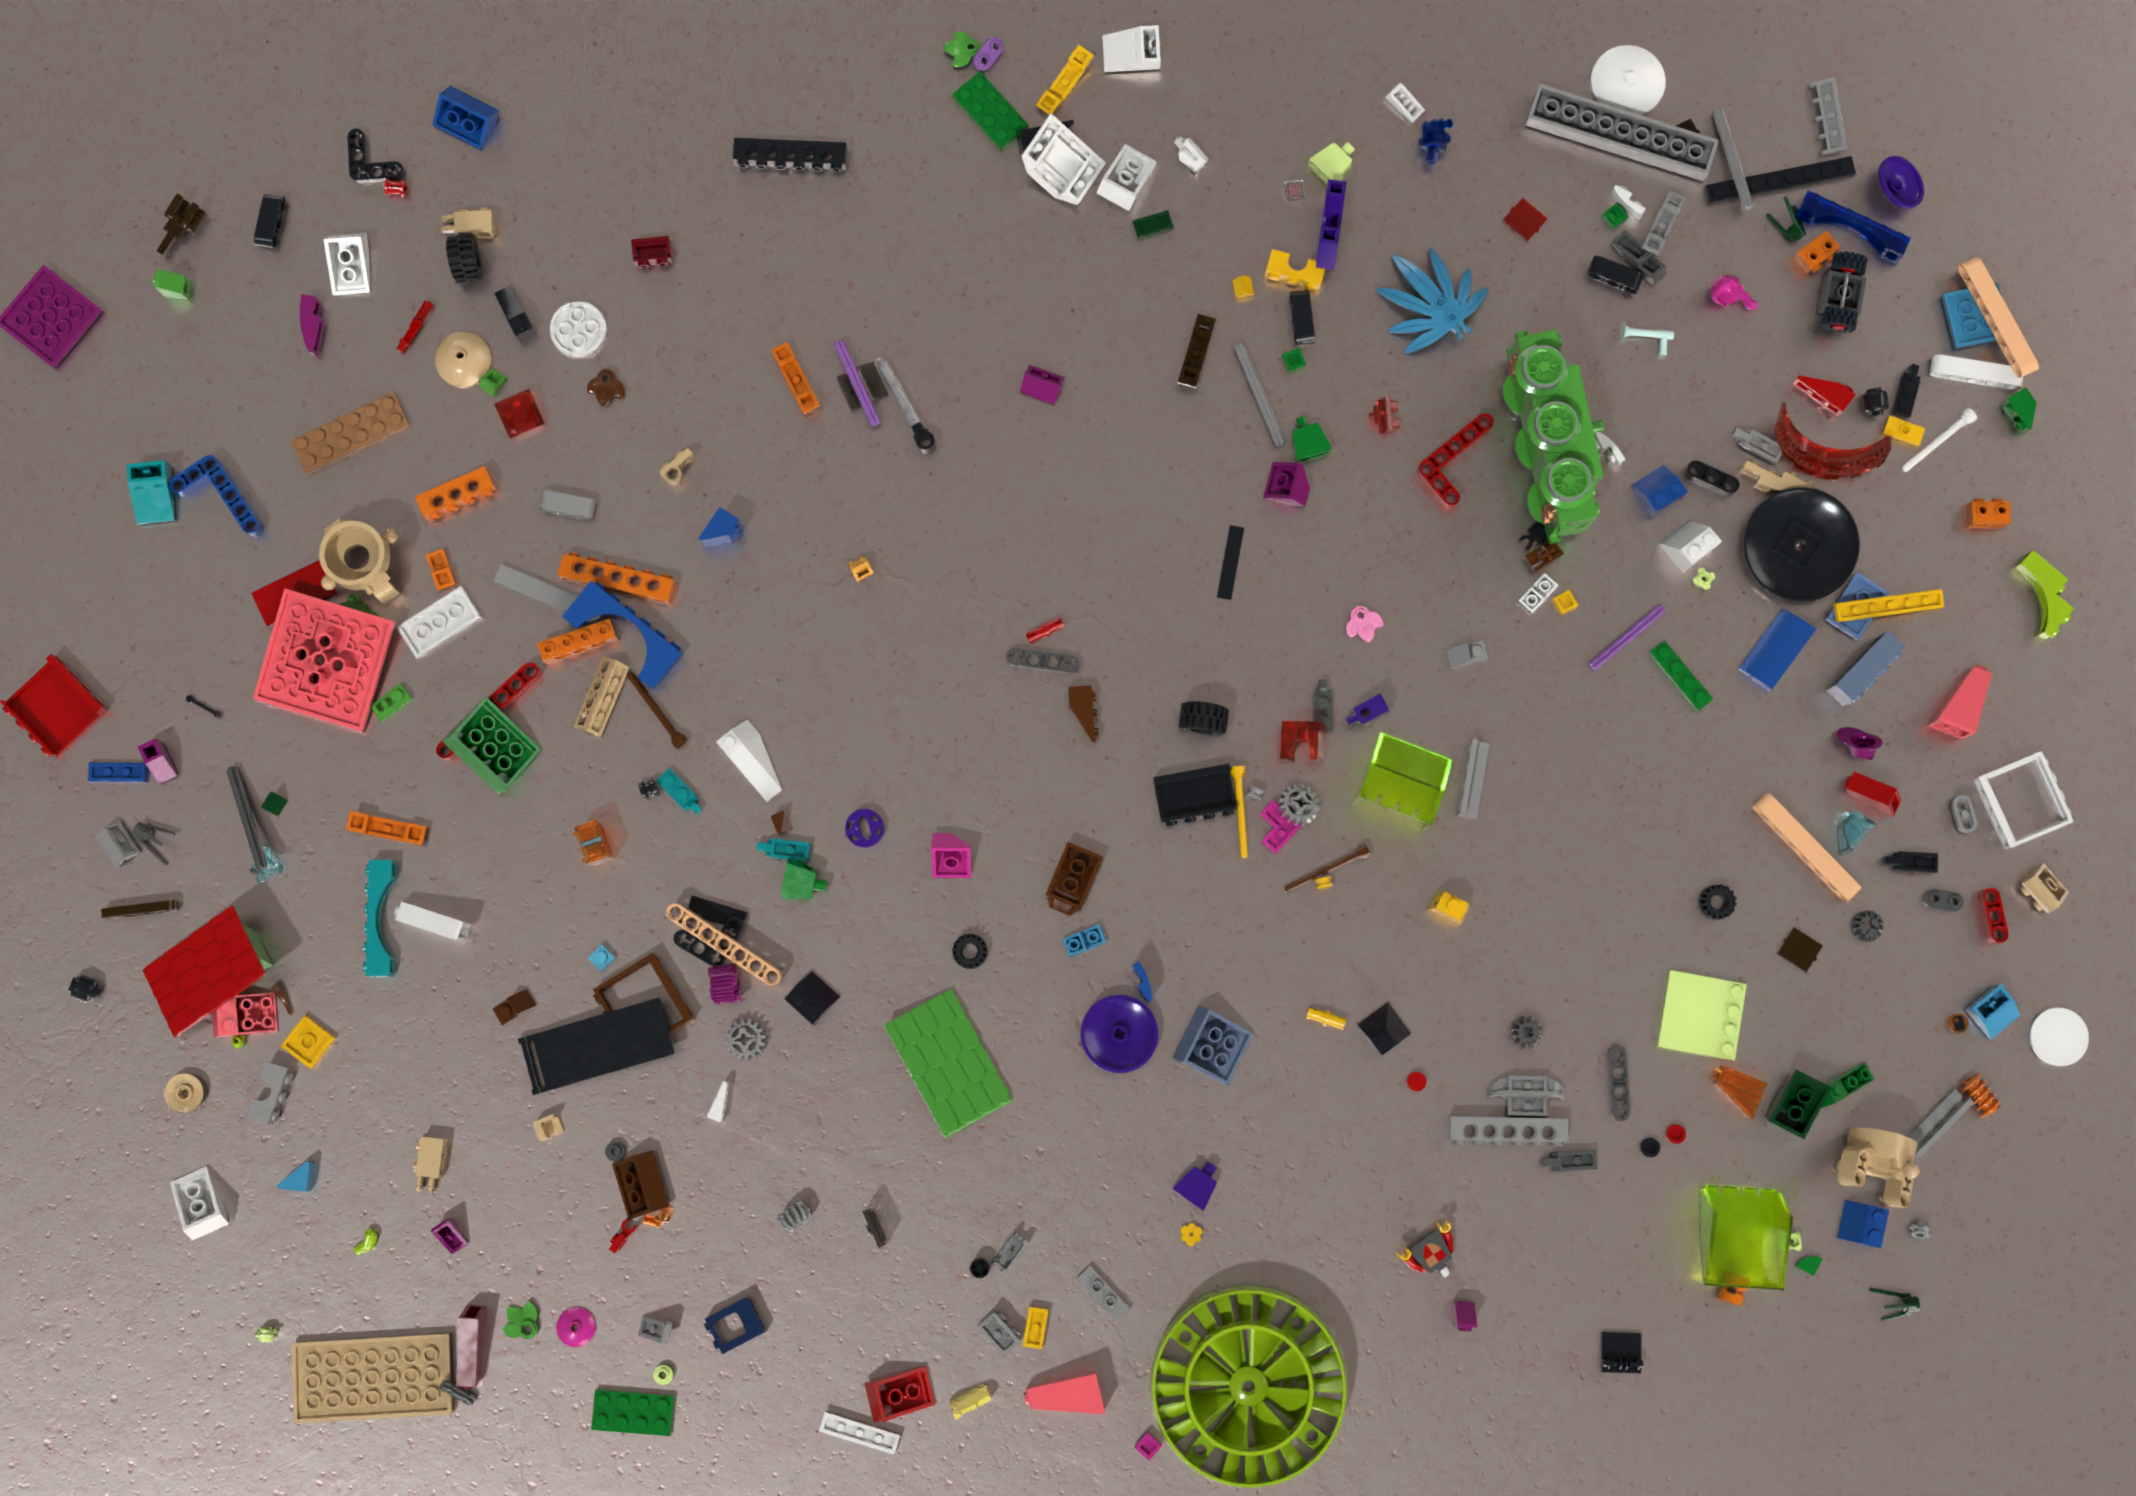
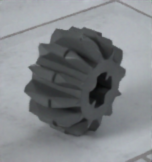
[1510,1016,1544,1049]

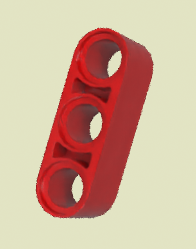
[1977,888,2009,944]

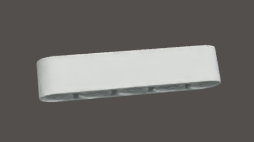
[1930,355,2024,390]

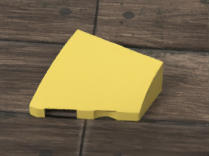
[950,1383,992,1419]

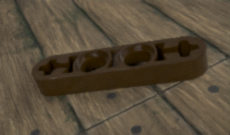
[101,900,177,919]

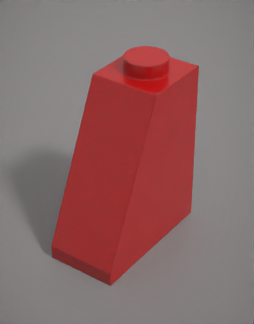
[1845,772,1902,817]

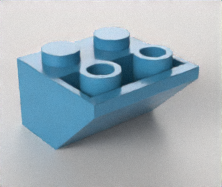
[1965,984,2021,1040]

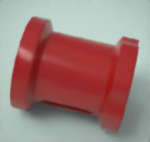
[384,178,407,197]

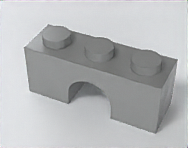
[246,1061,293,1125]

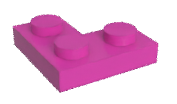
[1260,800,1301,854]

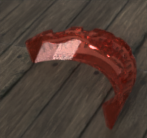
[1775,402,1892,480]

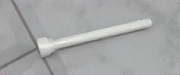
[1902,408,1977,472]

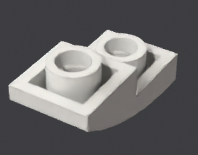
[1611,185,1646,220]
[1594,432,1625,467]
[1519,573,1559,614]

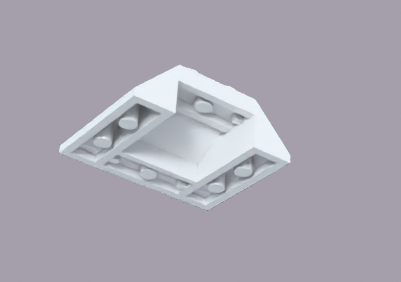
[1021,114,1106,205]

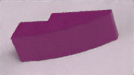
[300,294,324,357]

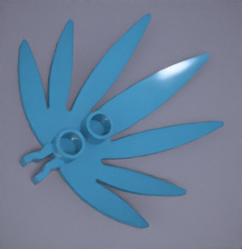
[1376,248,1488,354]

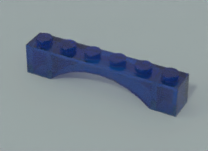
[1795,190,1911,265]

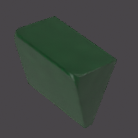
[261,791,288,816]

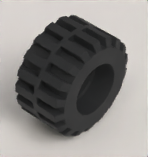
[446,233,482,284]
[1178,701,1229,736]

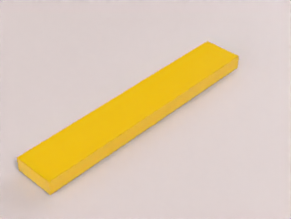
[1833,589,1945,622]

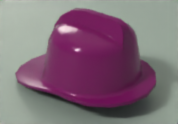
[1836,727,1883,760]

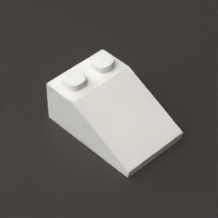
[1097,144,1157,211]
[324,233,371,295]
[170,1166,229,1241]

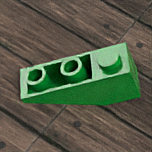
[1821,1062,1875,1108]

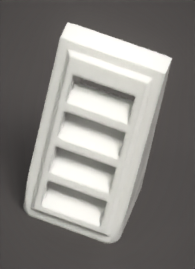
[1385,82,1425,123]
[707,1081,729,1123]

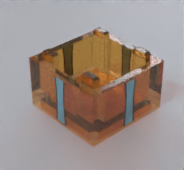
[573,820,615,867]

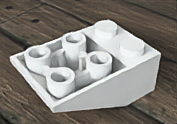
[1102,25,1161,72]

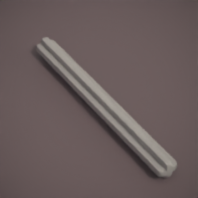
[1713,108,1754,210]
[1234,342,1285,447]

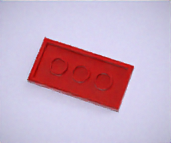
[251,560,337,628]

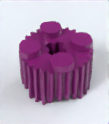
[708,963,741,1005]

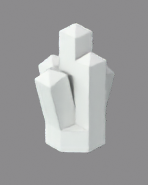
[1175,136,1209,173]

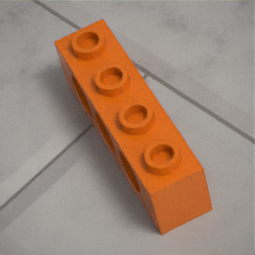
[415,466,497,521]
[537,619,619,665]

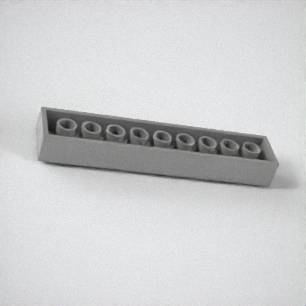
[1525,83,1719,182]

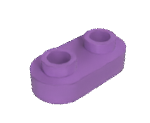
[972,37,1004,71]

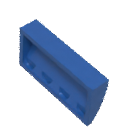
[1738,608,1816,691]

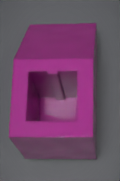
[138,739,178,784]
[1452,1301,1477,1331]

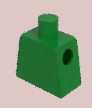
[1291,416,1332,463]
[780,858,827,899]

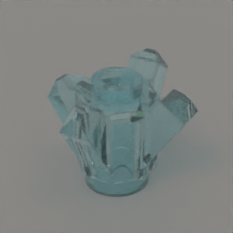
[249,847,284,883]

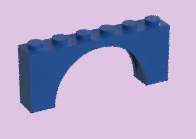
[562,581,682,689]

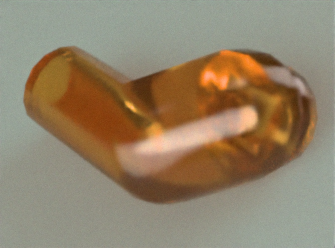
[642,1209,671,1228]

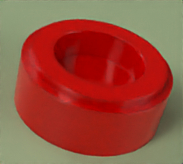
[1406,1072,1427,1091]
[1665,1124,1686,1144]

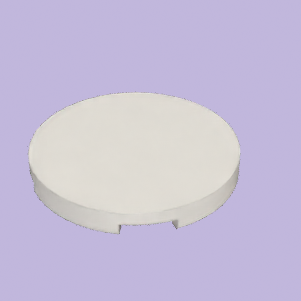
[550,302,607,357]
[2028,1008,2089,1066]

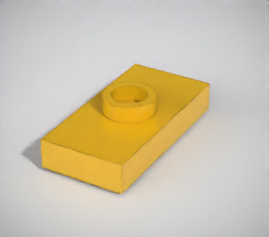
[1882,415,1925,447]

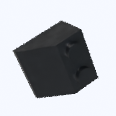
[784,971,840,1026]

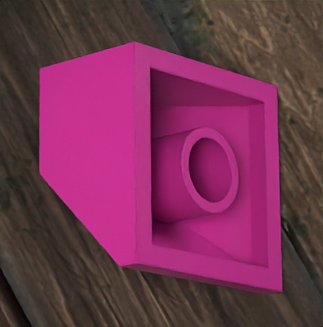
[931,833,971,878]

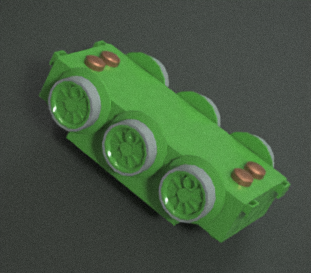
[1503,330,1604,544]

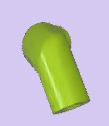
[231,1028,246,1049]
[354,1228,377,1256]

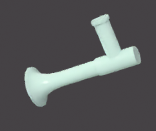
[1620,321,1674,356]

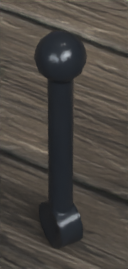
[186,695,221,718]

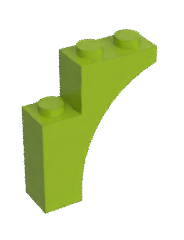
[2015,550,2074,640]

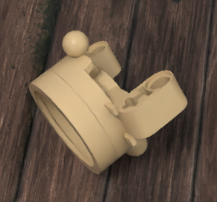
[319,517,400,605]
[1837,1128,1920,1208]

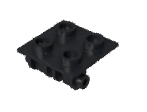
[1601,1332,1643,1374]

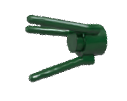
[1767,196,1807,242]
[1870,1288,1920,1321]

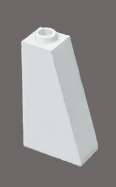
[394,901,471,943]

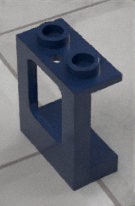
[704,1296,766,1354]

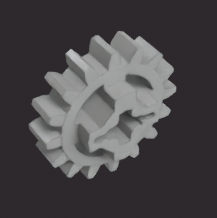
[1278,784,1320,826]
[723,1019,766,1061]

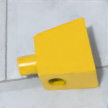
[1428,891,1469,925]

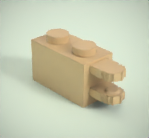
[441,208,496,238]
[413,1136,448,1193]

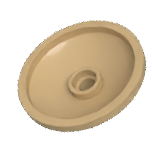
[435,332,492,387]

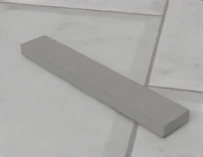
[493,564,603,624]

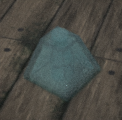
[1837,810,1877,856]

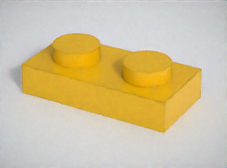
[1023,1306,1048,1349]

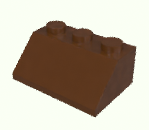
[612,1150,669,1220]

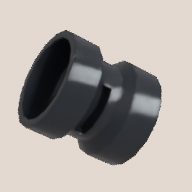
[970,1258,990,1278]

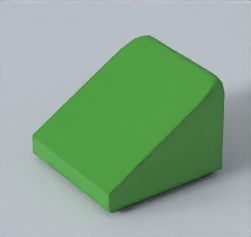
[479,368,507,397]

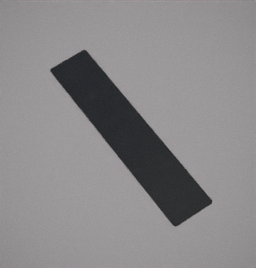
[1217,525,1244,600]

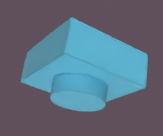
[588,944,616,972]

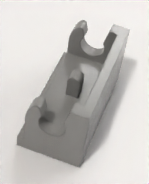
[991,1230,1029,1275]

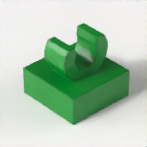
[1601,203,1629,230]

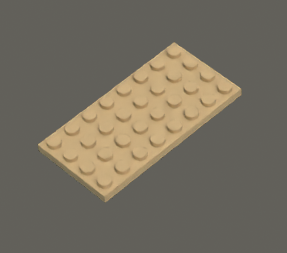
[291,1333,453,1423]

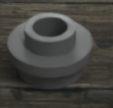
[605,1142,625,1161]

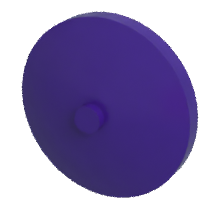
[1080,995,1158,1073]

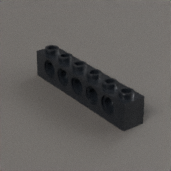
[733,138,848,172]

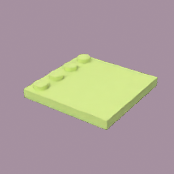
[1657,970,1747,1061]

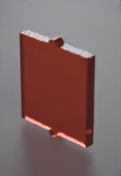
[1503,198,1548,242]

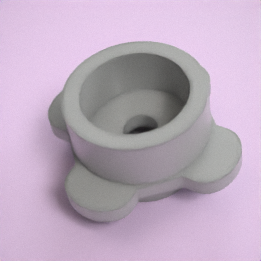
[1910,1221,1931,1239]

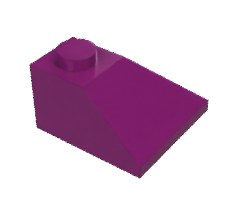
[1263,462,1310,506]

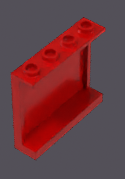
[0,654,108,758]

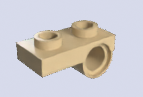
[659,448,695,486]

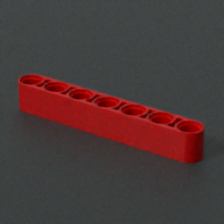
[436,662,542,761]

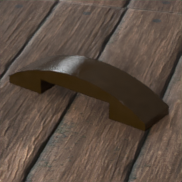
[1178,314,1216,388]

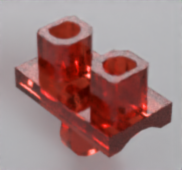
[1368,396,1400,434]

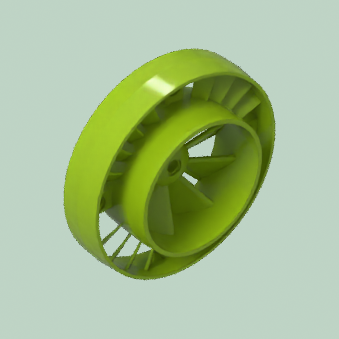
[1150,1285,1348,1488]

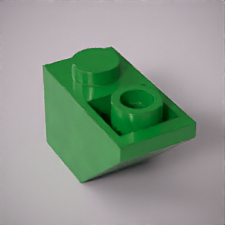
[2002,387,2037,434]

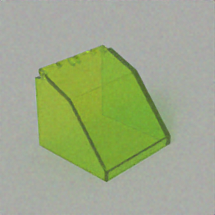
[1353,732,1452,832]
[1699,1185,1793,1290]

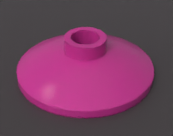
[556,1307,596,1347]

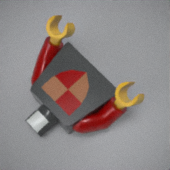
[1396,1219,1454,1279]

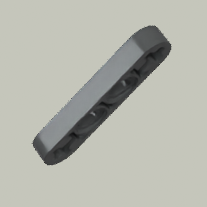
[1006,648,1080,674]
[1607,1045,1630,1122]

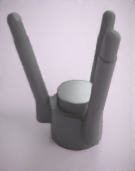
[132,822,175,865]

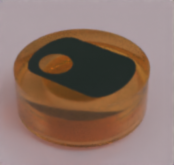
[1947,1013,1969,1033]

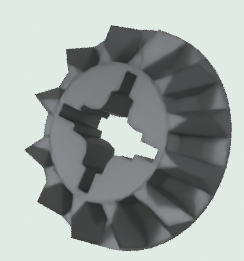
[1852,911,1884,942]

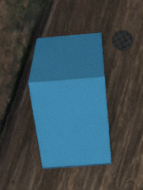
[276,1161,314,1192]

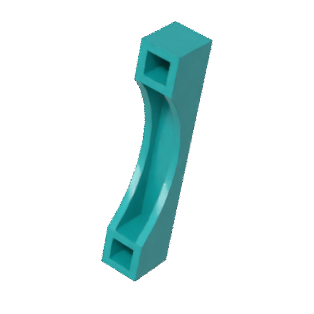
[363,860,396,977]

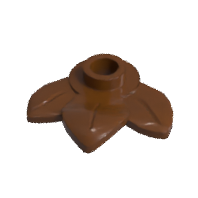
[587,369,625,407]

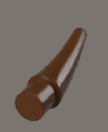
[271,983,292,1015]

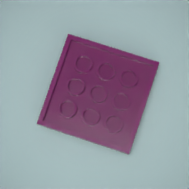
[0,265,103,369]

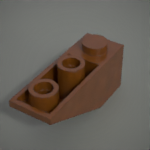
[1068,685,1099,745]

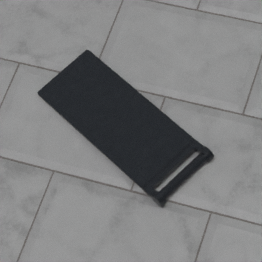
[517,998,675,1095]

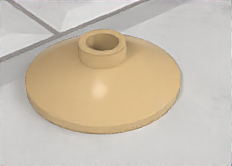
[164,1074,204,1113]

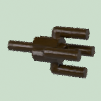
[156,193,205,255]

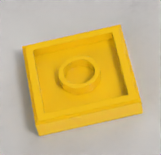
[280,1015,336,1069]

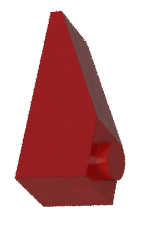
[1792,375,1856,416]

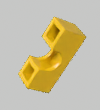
[1265,249,1325,291]

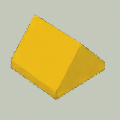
[1232,275,1254,299]

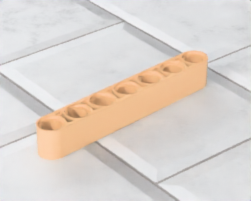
[1958,257,2039,378]
[1753,793,1861,902]
[666,904,783,985]

